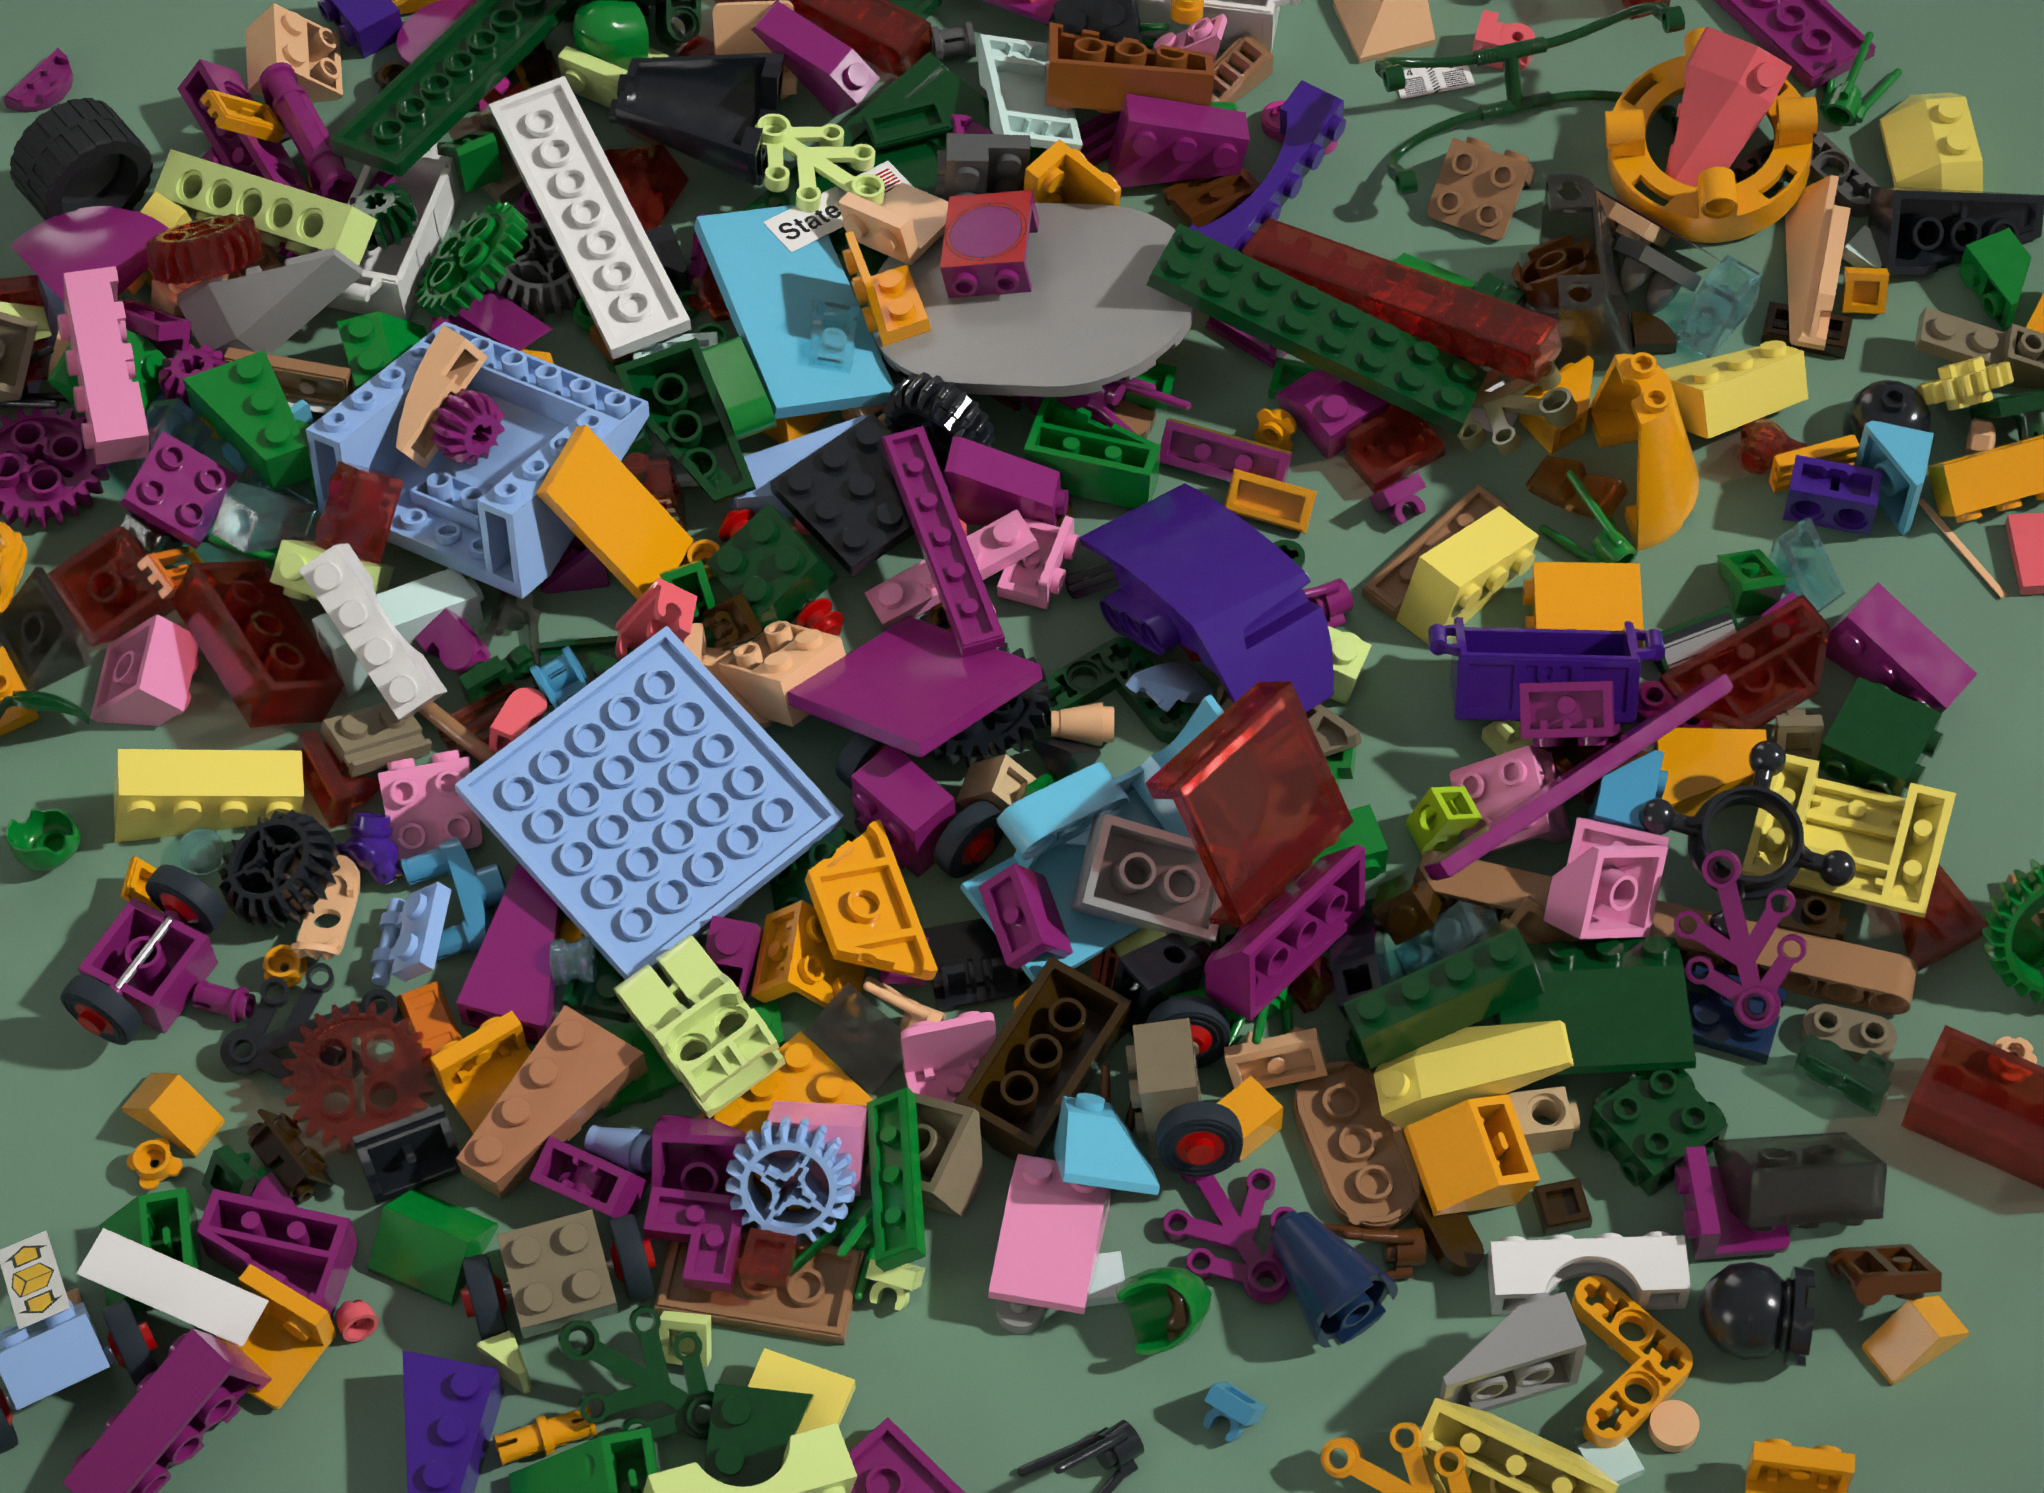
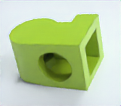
[1406,786,1482,855]

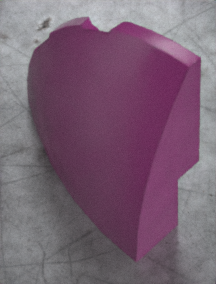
[10,206,179,302]

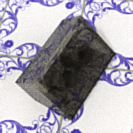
[1713,1132,1887,1232]

